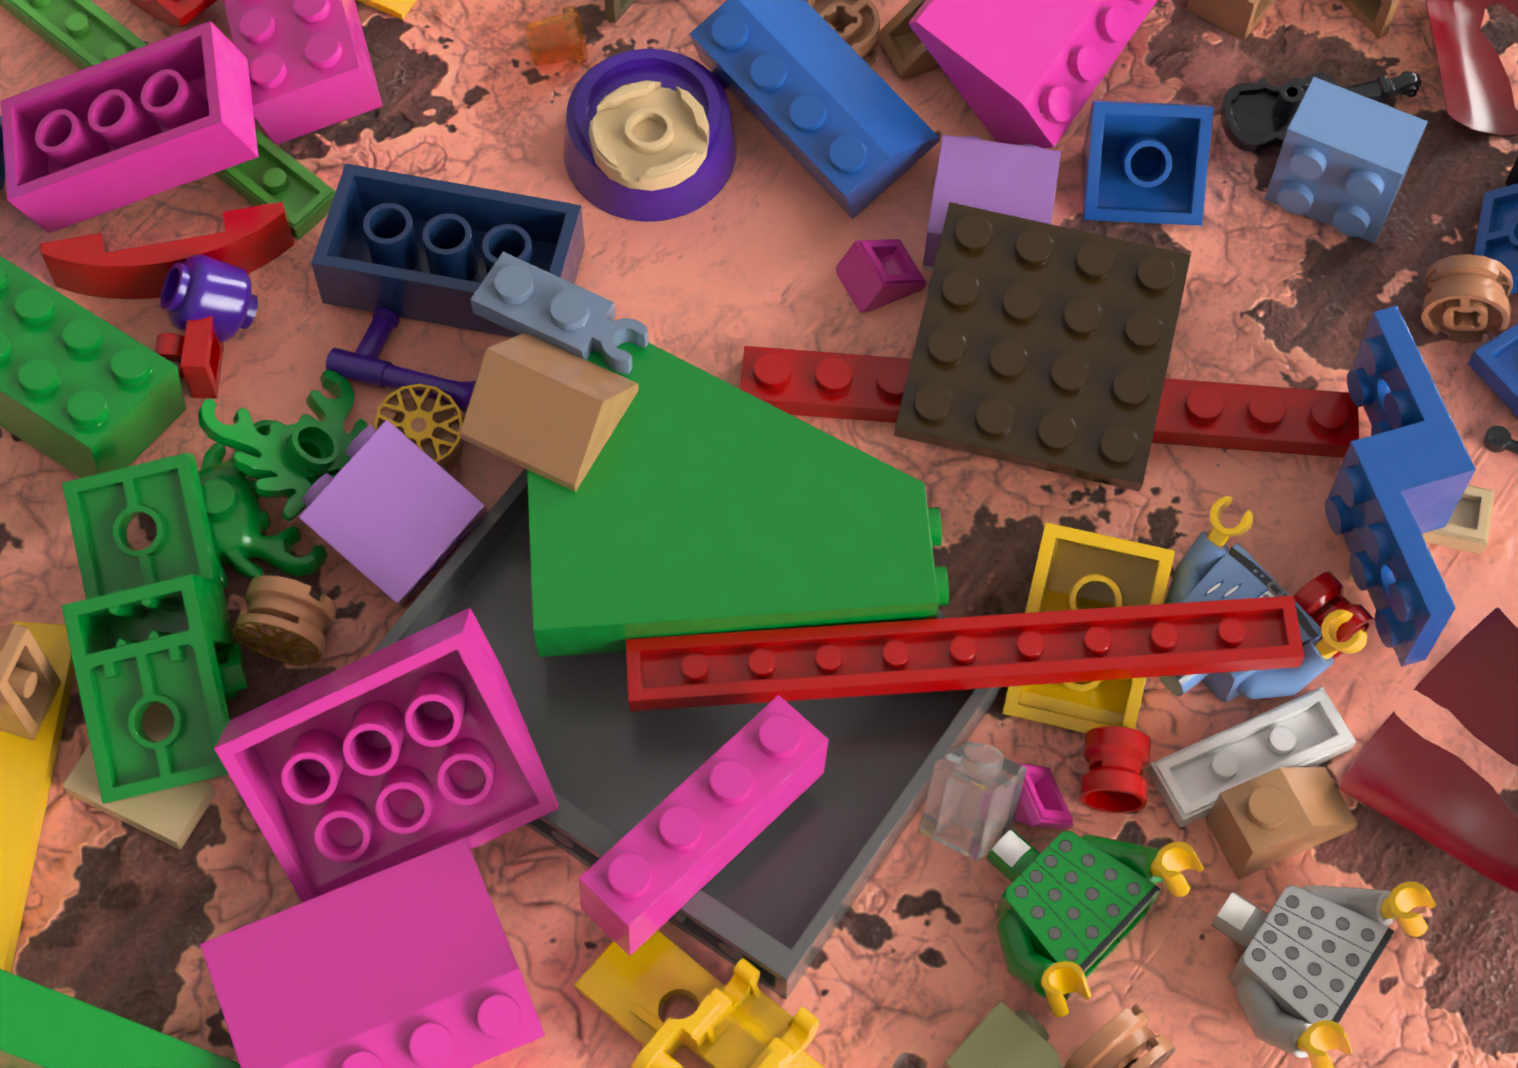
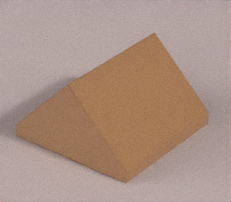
[460,333,639,492]

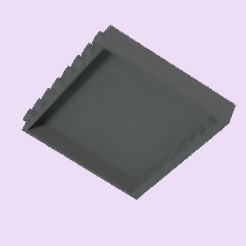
[371,469,1004,1000]

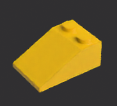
[1002,522,1175,733]

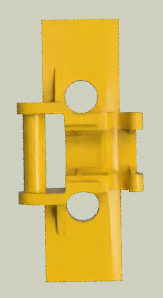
[574,930,824,1068]

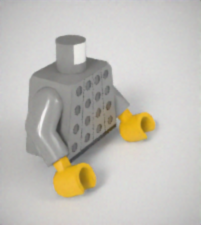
[1211,882,1436,1068]

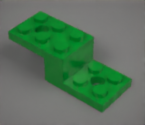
[61,453,235,804]

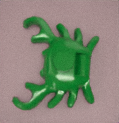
[198,370,368,522]
[198,420,328,589]

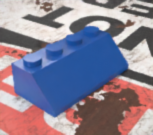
[689,0,940,219]

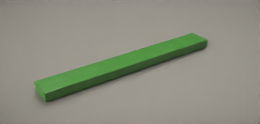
[0,0,336,240]

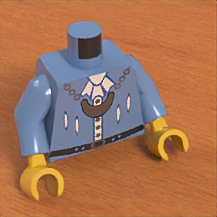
[1159,496,1367,702]

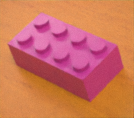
[223,0,383,145]
[1,21,259,233]

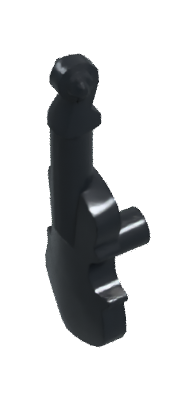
[1221,71,1422,152]

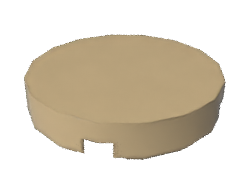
[589,80,709,191]

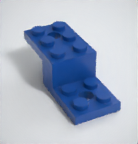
[1325,306,1476,667]

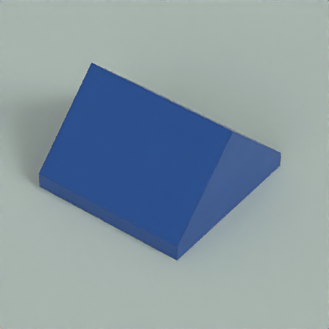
[1082,100,1214,226]

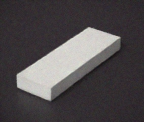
[1147,687,1356,828]

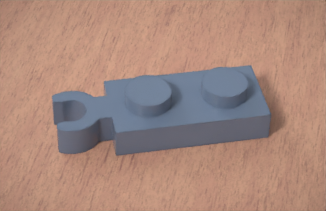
[470,252,649,374]

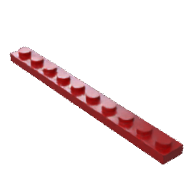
[740,346,1359,458]
[626,595,1305,711]

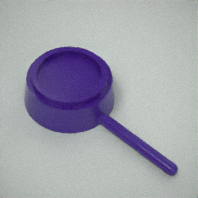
[563,0,808,222]

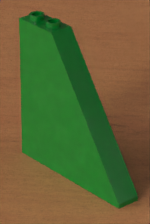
[527,342,949,657]

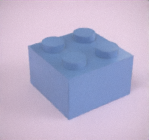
[1265,77,1428,244]

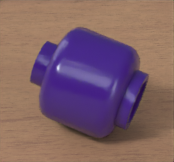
[160,254,258,343]

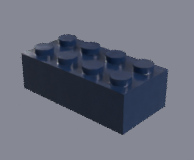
[311,163,585,338]

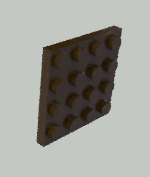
[894,202,1191,492]

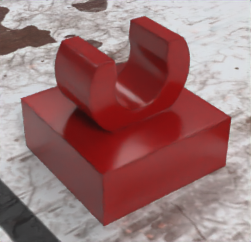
[155,315,224,399]

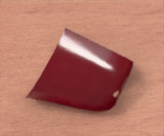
[1339,607,1518,893]

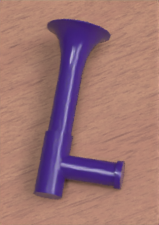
[326,307,476,414]

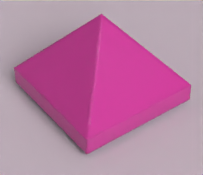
[1005,762,1074,830]

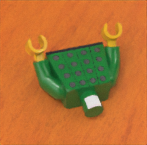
[986,829,1204,1018]

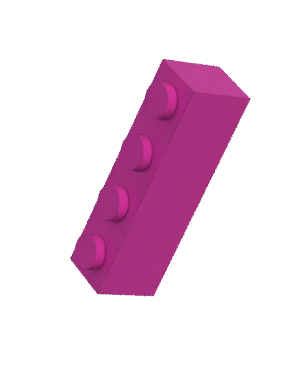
[579,695,829,956]

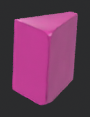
[836,239,927,312]

